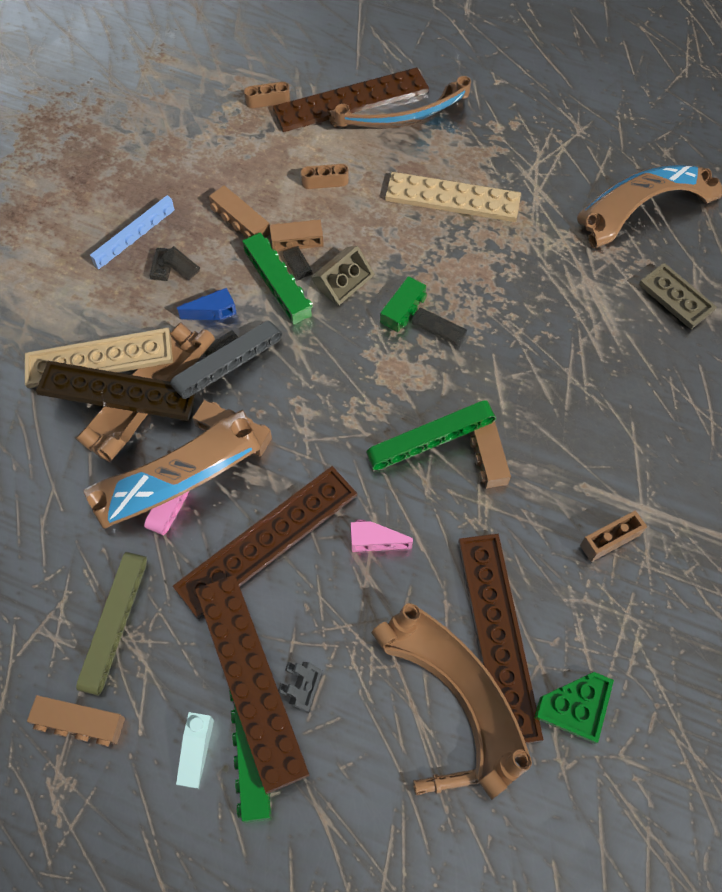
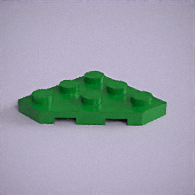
[534,672,614,744]

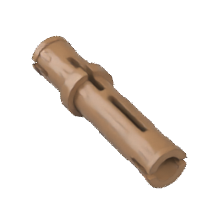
[413,769,480,795]

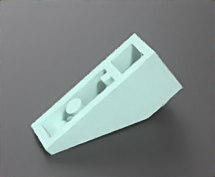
[176,712,214,789]

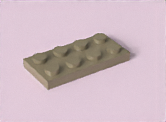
[639,263,717,329]

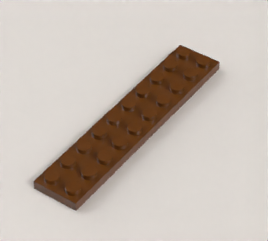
[273,67,429,132]
[173,466,357,619]
[458,533,544,744]
[195,574,310,794]

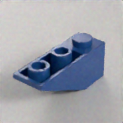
[177,288,237,320]

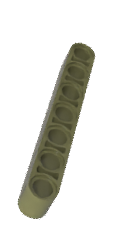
[76,552,147,696]

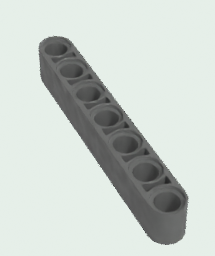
[170,321,282,399]

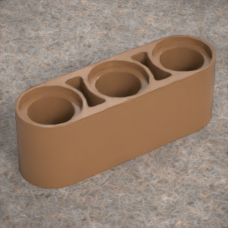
[244,82,290,108]
[301,164,349,189]

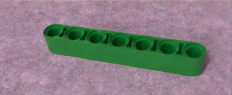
[366,400,496,470]

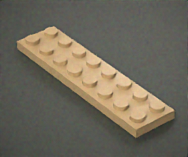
[385,172,521,222]
[25,328,173,388]

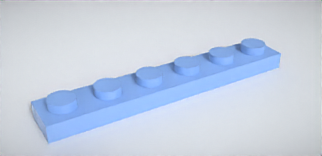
[90,195,175,269]

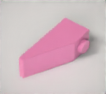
[351,520,413,552]

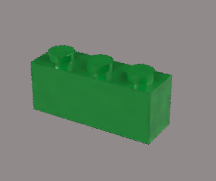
[380,276,427,332]

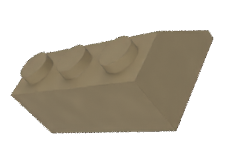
[311,246,375,306]

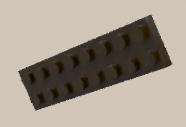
[36,361,196,421]

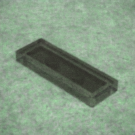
[411,307,467,346]

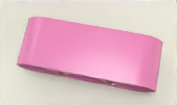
[144,491,189,536]

